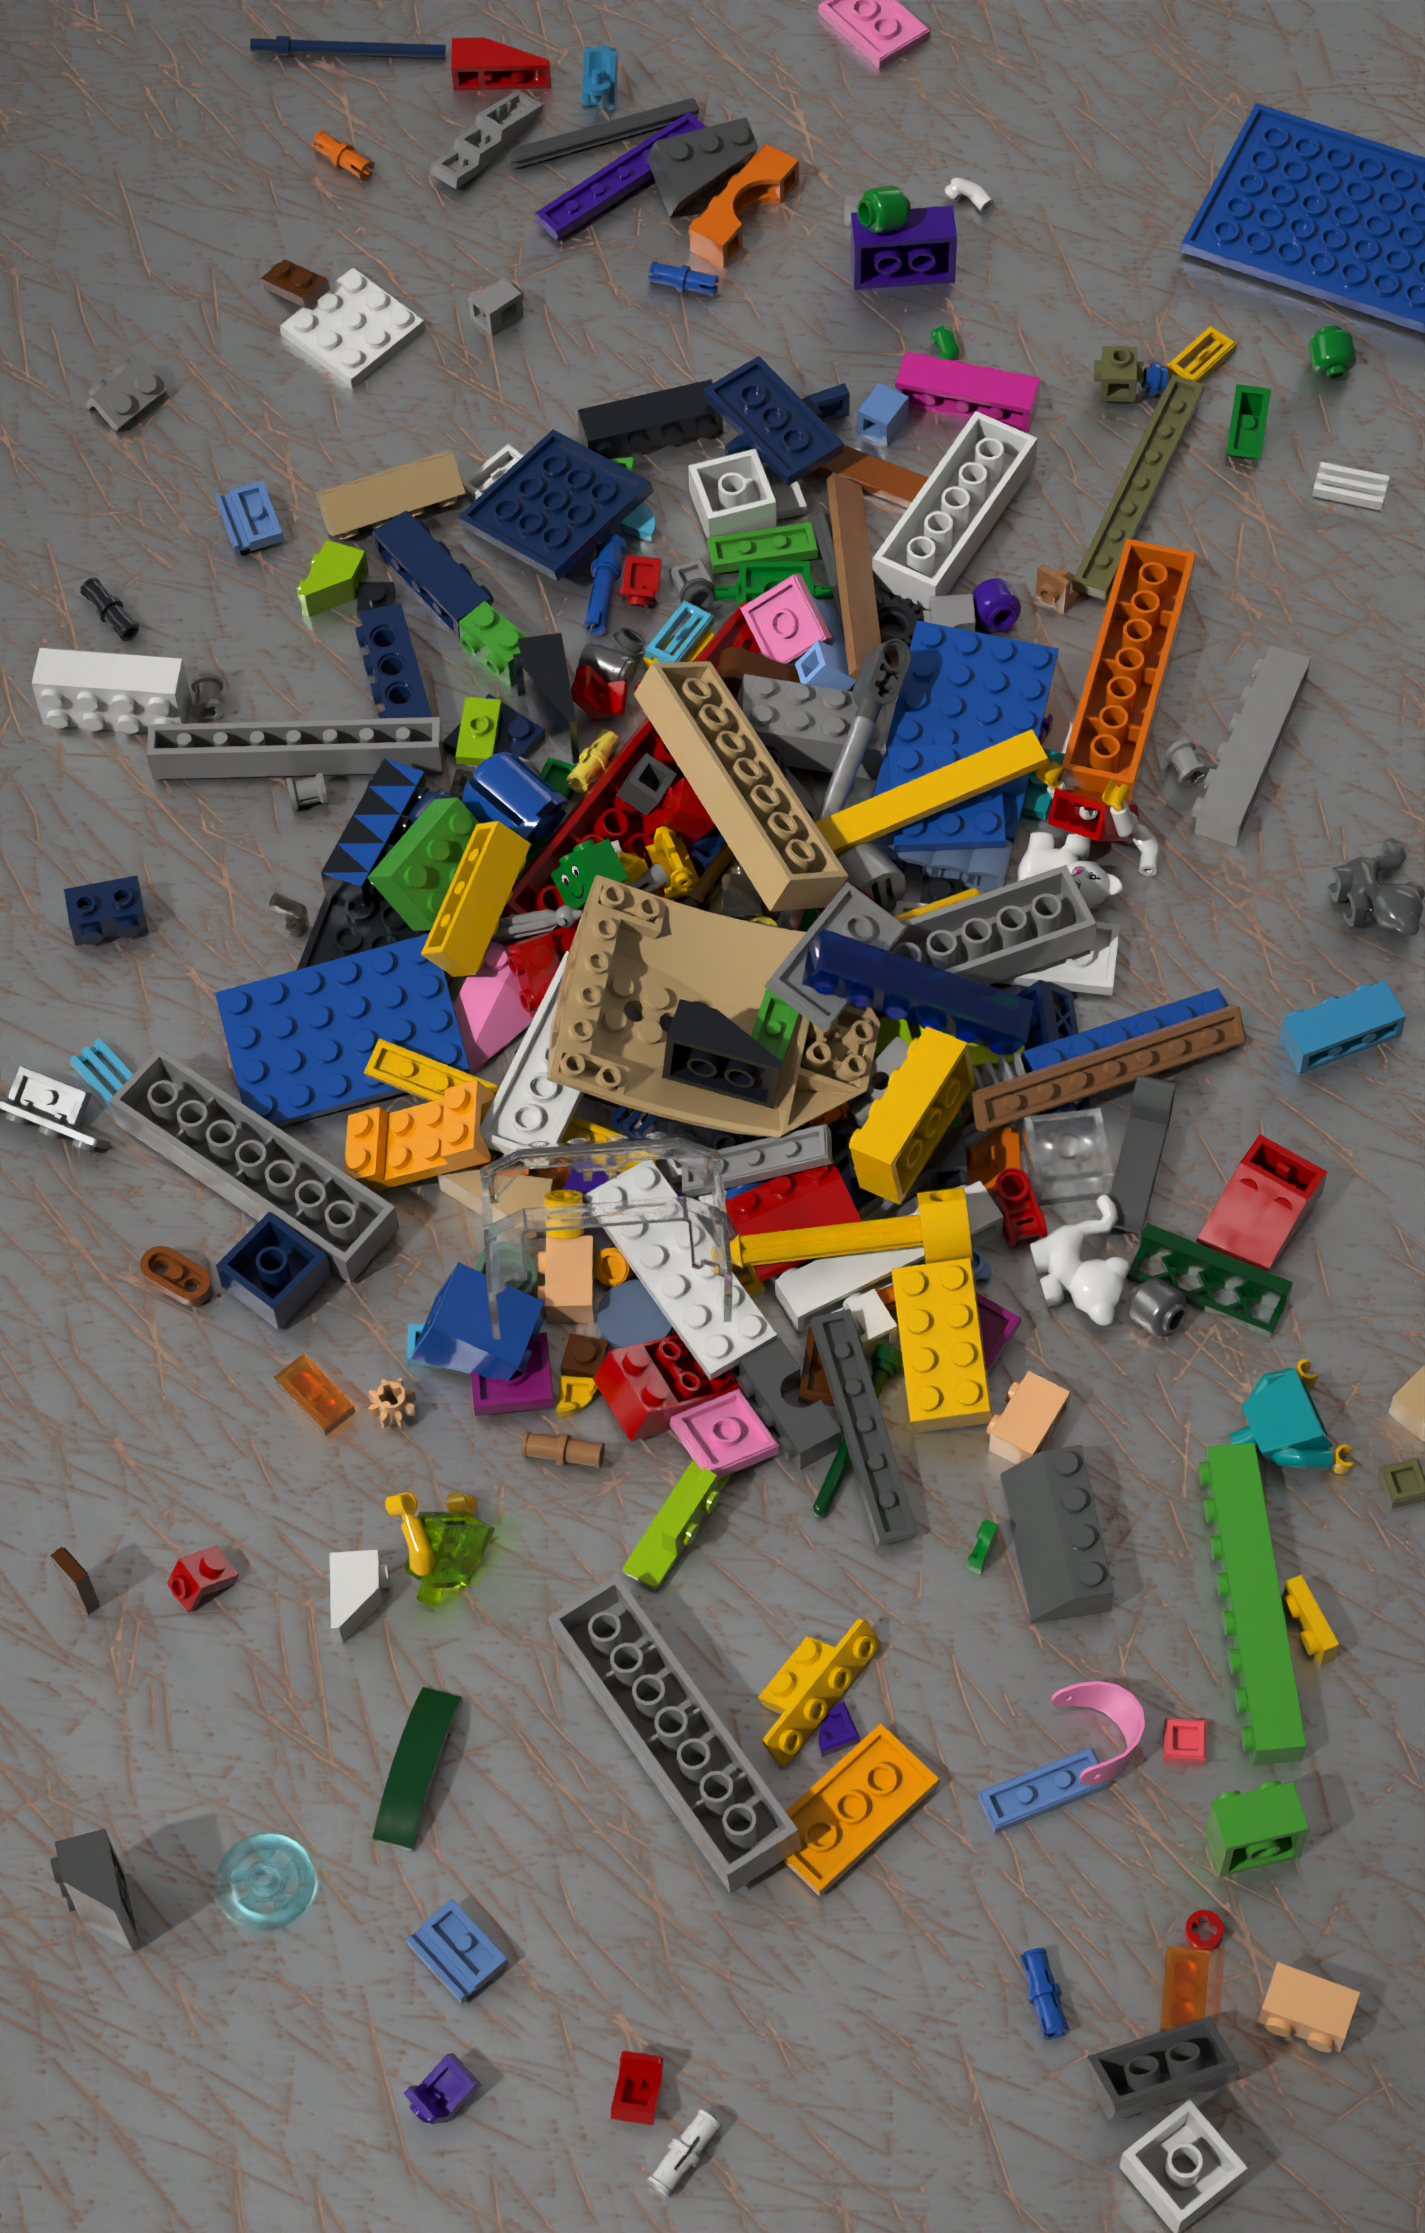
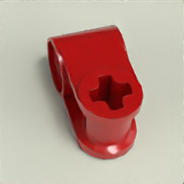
[992,1168,1048,1248]

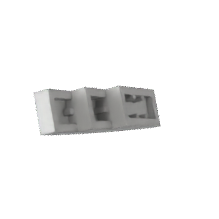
[430,90,543,189]

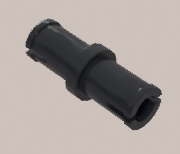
[80,577,140,641]

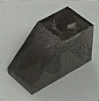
[722,866,766,920]

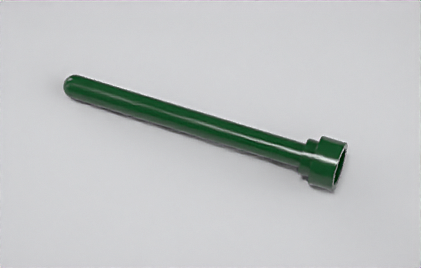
[812,1344,903,1517]

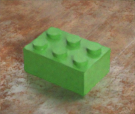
[367,797,480,931]

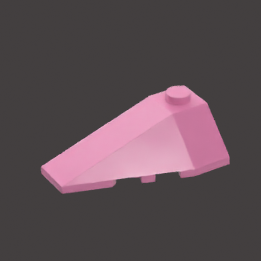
[453,940,534,1076]

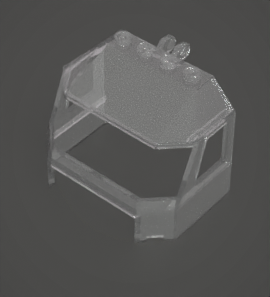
[480,1132,733,1340]

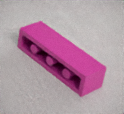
[895,351,1040,432]

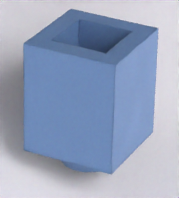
[857,383,909,447]

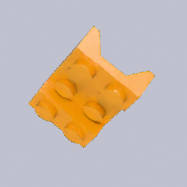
[344,1080,494,1192]

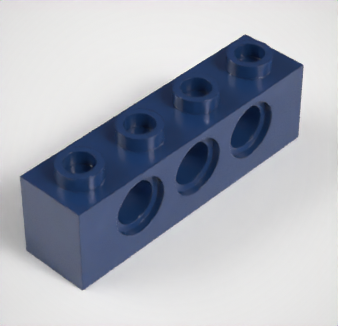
[355,603,432,719]

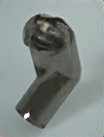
[269,892,310,938]

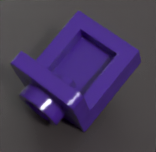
[404,2053,482,2124]

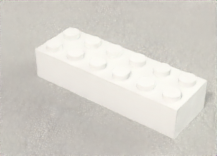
[872,411,1038,610]

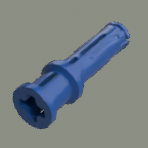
[583,534,627,636]

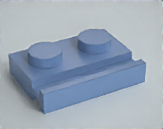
[214,480,284,555]
[405,1898,508,2005]

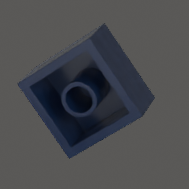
[216,1212,332,1330]

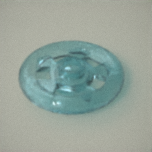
[215,1833,315,1931]

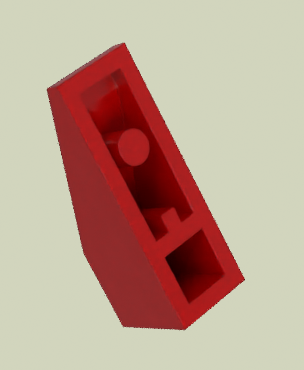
[451,37,552,91]

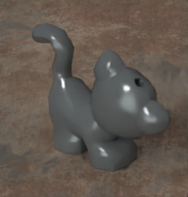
[1327,838,1425,935]

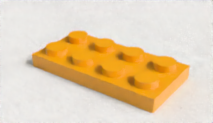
[783,1723,939,1897]

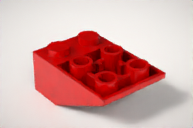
[1196,1134,1327,1272]
[593,1335,742,1442]

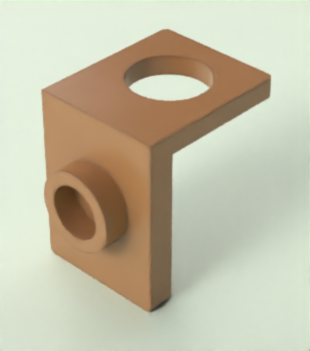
[1035,564,1083,614]

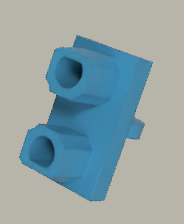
[582,45,618,110]

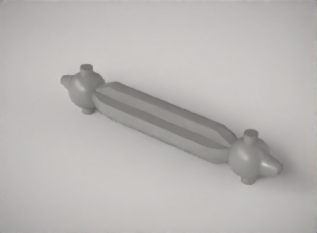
[491,905,583,942]

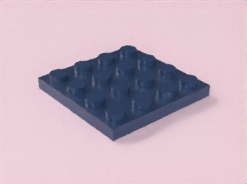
[458,429,654,581]

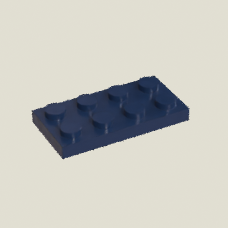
[703,356,844,486]

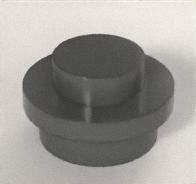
[679,578,714,611]
[611,627,646,659]

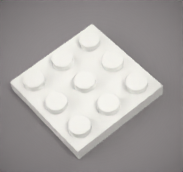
[280,268,425,388]

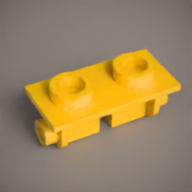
[646,826,699,900]

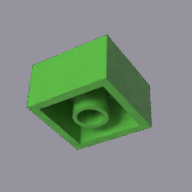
[1205,1781,1309,1877]

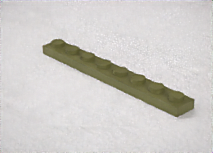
[1072,374,1205,600]

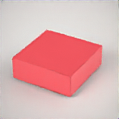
[1163,1718,1206,1765]

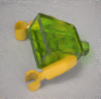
[385,1492,495,1607]

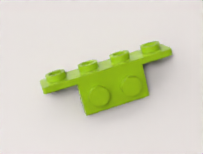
[623,1460,732,1590]

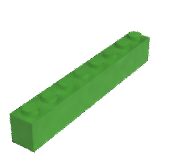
[1198,1442,1306,1766]

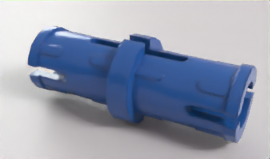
[648,261,719,297]
[1020,1948,1070,2040]

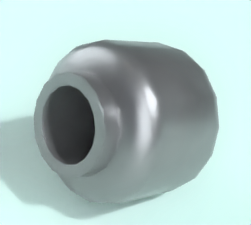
[1129,1278,1188,1337]

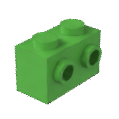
[459,601,528,688]

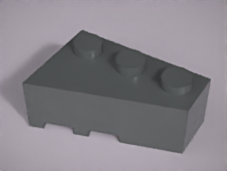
[646,117,758,218]

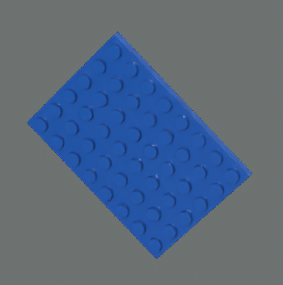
[1181,103,1425,333]

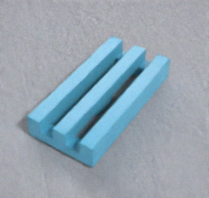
[645,600,714,663]
[69,1037,133,1109]

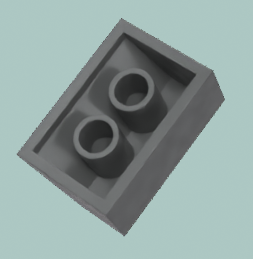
[50,1828,141,1951]
[1087,2016,1240,2122]

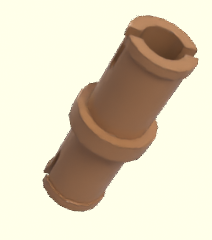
[521,1432,605,1468]

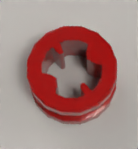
[1185,1910,1224,1952]

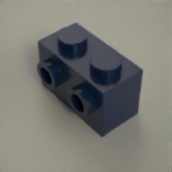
[64,875,149,946]

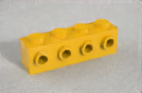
[420,821,531,977]

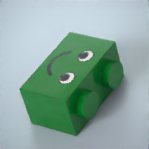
[550,838,629,910]

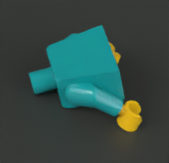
[1229,1359,1355,1475]

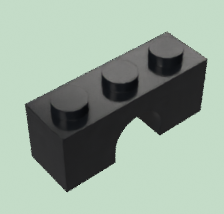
[847,1125,969,1198]

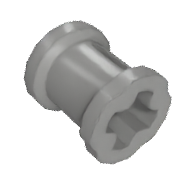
[191,673,224,721]
[1165,738,1210,788]
[286,772,328,811]

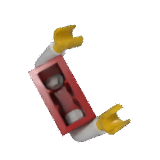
[1035,760,1139,842]

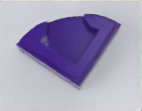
[818,1702,860,1757]

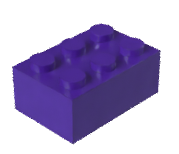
[850,206,957,290]

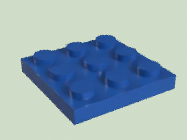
[888,742,1006,852]

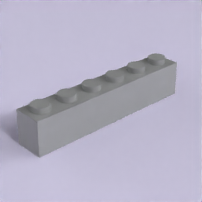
[1191,645,1311,847]

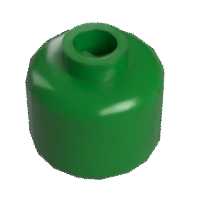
[857,185,911,234]
[1308,325,1356,380]

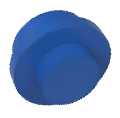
[1141,361,1168,397]

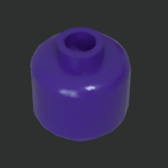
[972,578,1021,632]

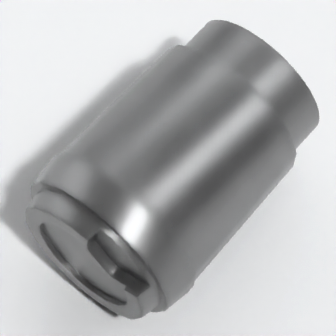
[578,643,637,685]

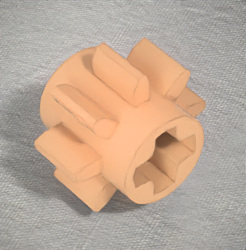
[368,1378,416,1429]

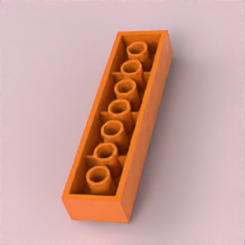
[1060,538,1196,802]

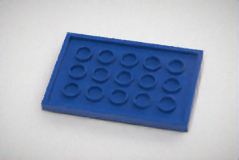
[873,620,1059,845]
[215,934,471,1127]

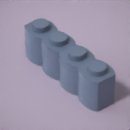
[865,832,1013,893]

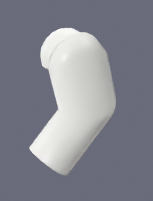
[945,177,994,214]
[1124,824,1160,876]

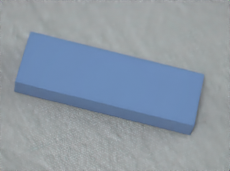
[977,1747,1109,1834]

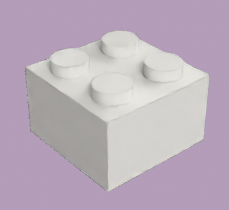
[688,449,777,538]
[1119,2099,1248,2233]

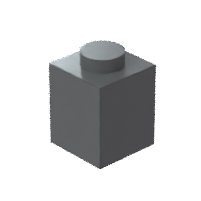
[616,753,677,816]

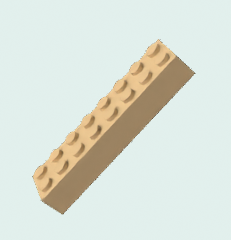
[634,661,849,912]

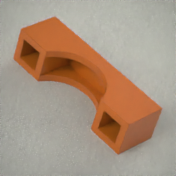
[688,143,799,268]

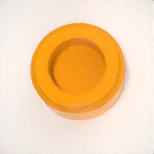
[593,1246,634,1287]

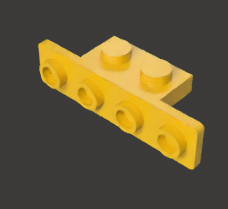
[758,1618,881,1767]

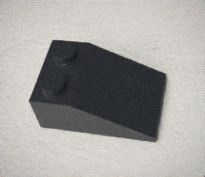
[513,633,579,764]
[662,999,782,1109]

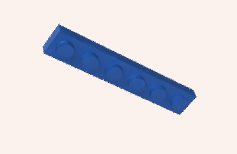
[1020,988,1229,1073]

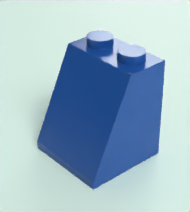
[410,1262,544,1381]

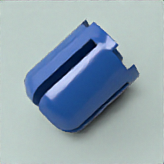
[462,752,569,857]

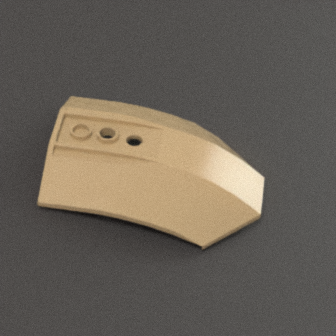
[547,875,880,1138]

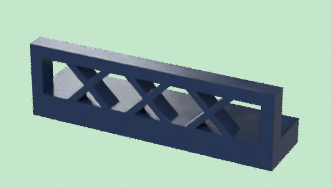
[1016,980,1093,1131]

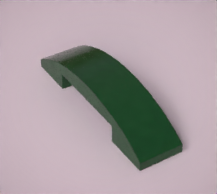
[372,1687,462,1852]

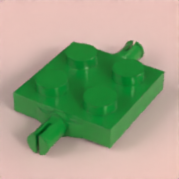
[714,561,834,607]

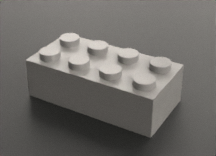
[736,674,887,780]

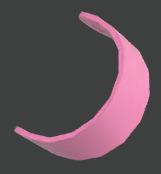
[1051,1681,1145,1786]

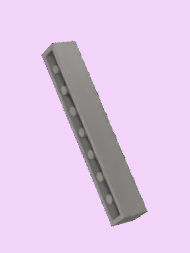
[147,717,443,779]

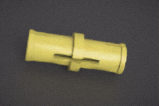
[567,729,620,793]

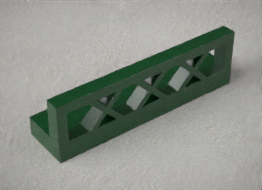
[1126,1223,1293,1338]

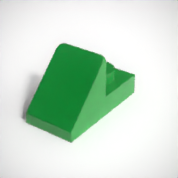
[1226,384,1271,460]

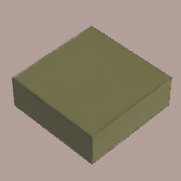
[1378,1458,1425,1509]

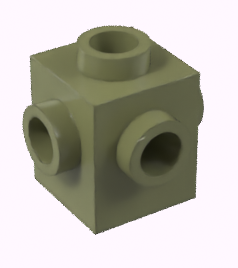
[1094,346,1144,402]

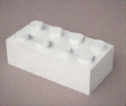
[31,648,192,734]

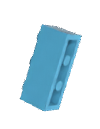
[1279,980,1406,1074]

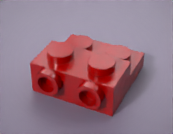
[507,921,579,1017]

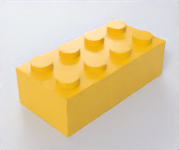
[849,1026,975,1205]
[891,1258,993,1433]

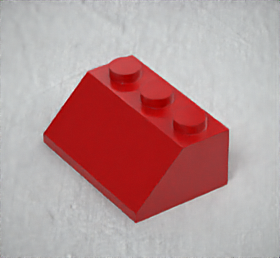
[722,1163,862,1282]

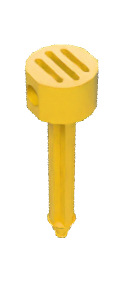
[708,1187,973,1269]

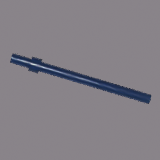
[250,36,446,58]

